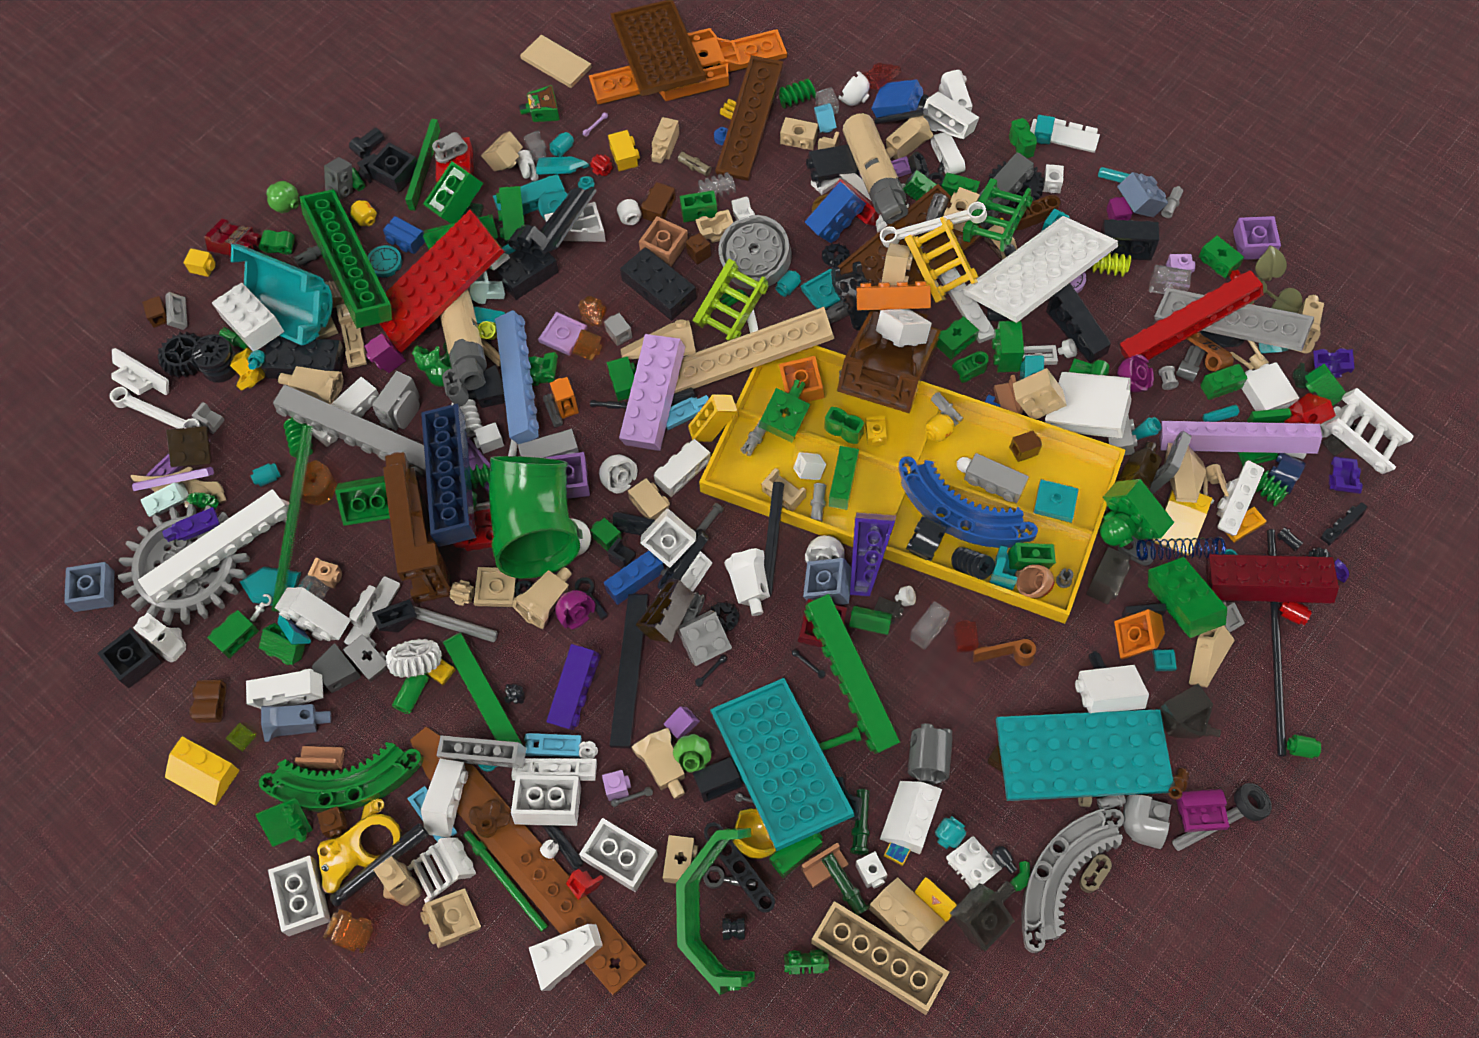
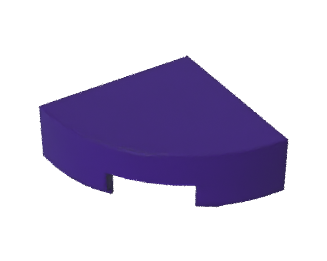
[1334,559,1349,583]

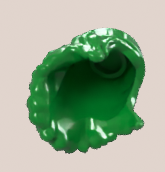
[412,345,452,387]

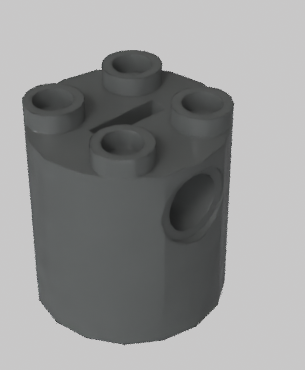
[907,724,953,785]

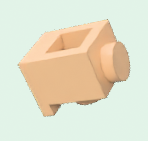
[308,558,342,588]

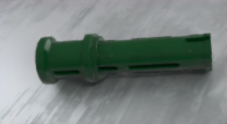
[850,789,870,855]
[821,853,870,915]

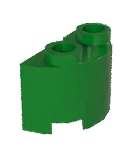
[528,352,558,386]

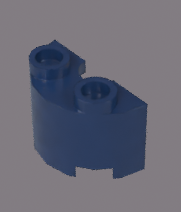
[1268,453,1306,494]

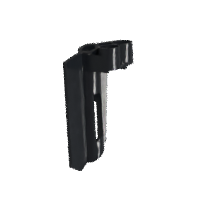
[508,186,597,259]

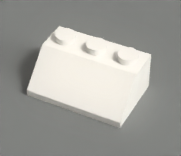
[880,781,942,854]

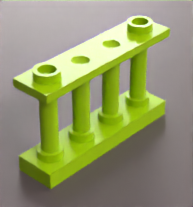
[692,259,768,341]

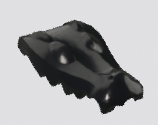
[831,261,869,331]

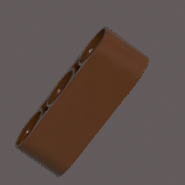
[1016,195,1060,230]

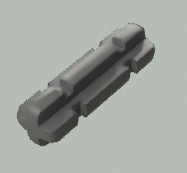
[543,394,563,427]

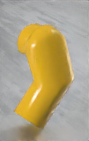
[361,799,385,827]

